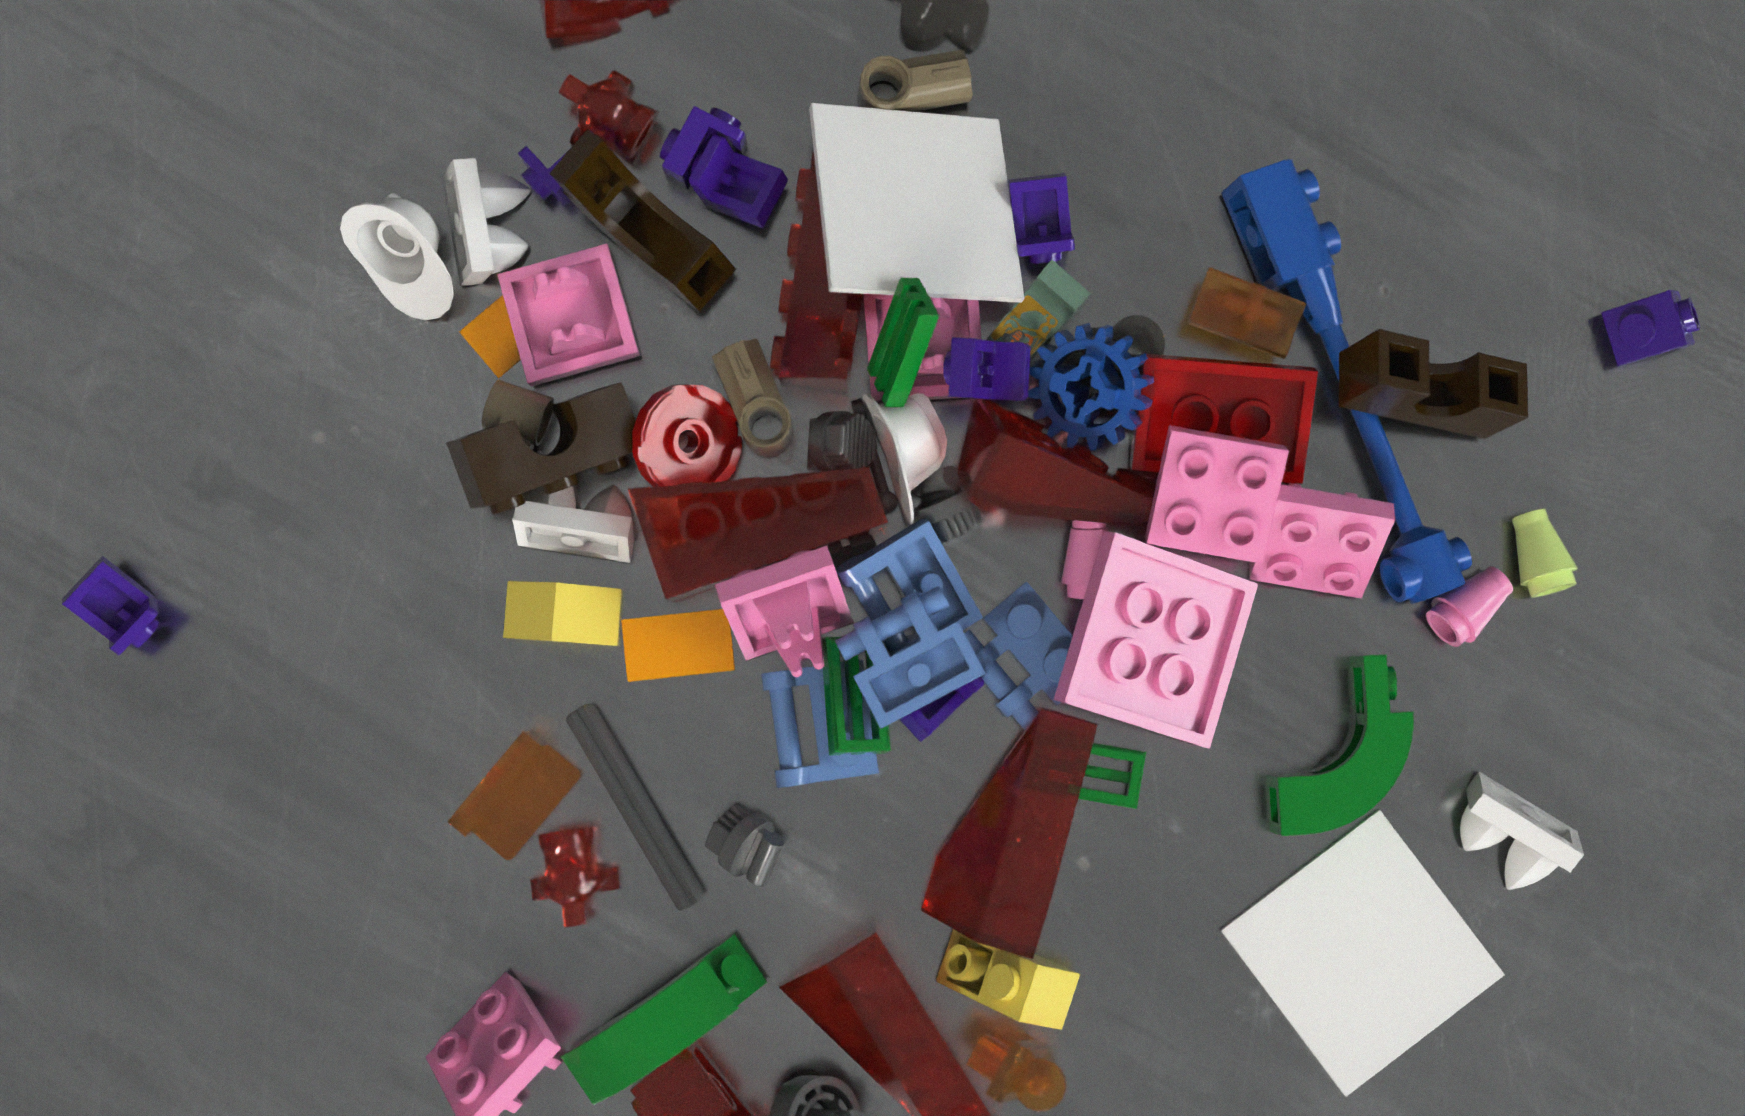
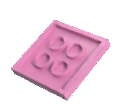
[1054,531,1258,749]

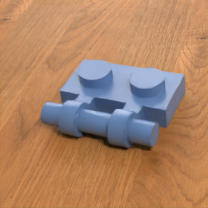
[964,582,1072,732]
[835,586,986,729]

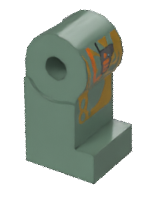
[986,260,1091,361]

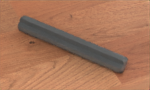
[566,703,704,911]

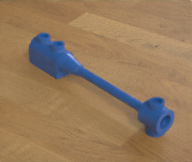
[1221,159,1472,604]

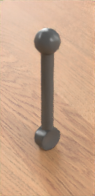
[850,398,898,513]

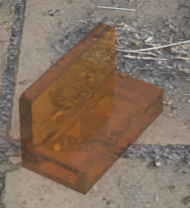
[447,730,582,860]

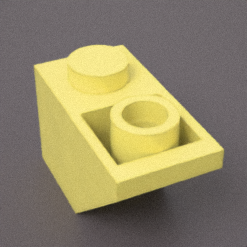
[936,927,1080,1030]

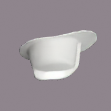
[340,193,454,320]
[863,393,947,525]

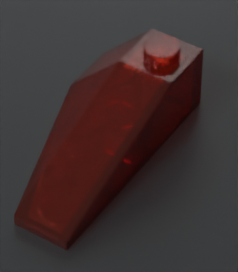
[957,399,1156,527]

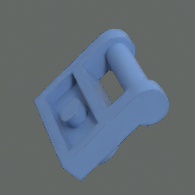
[836,519,983,657]
[761,659,879,788]

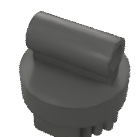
[807,411,877,476]
[912,466,983,543]
[705,804,785,887]

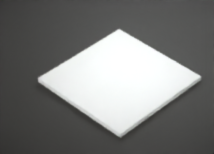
[809,103,1025,303]
[1220,809,1505,1097]

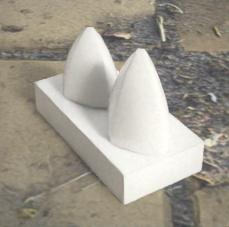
[442,158,530,286]
[513,485,634,563]
[1460,771,1584,890]

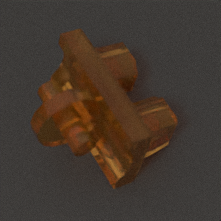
[1187,267,1306,359]
[966,1033,1067,1111]

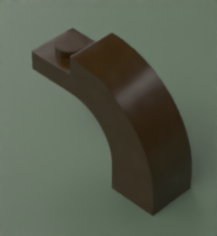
[549,129,736,312]

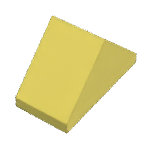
[503,581,623,646]

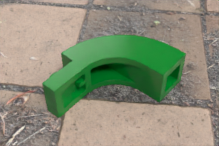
[1266,654,1414,836]
[561,934,767,1105]

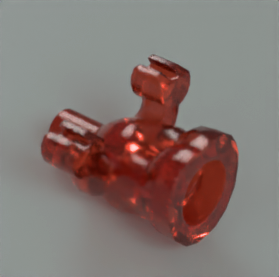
[559,70,659,159]
[530,827,620,927]

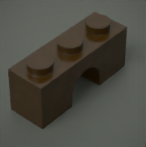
[1339,329,1528,439]
[446,382,636,515]

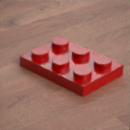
[1130,353,1318,484]

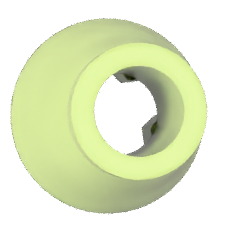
[1512,509,1578,598]

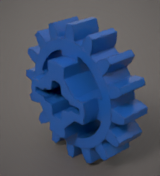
[1028,323,1154,451]

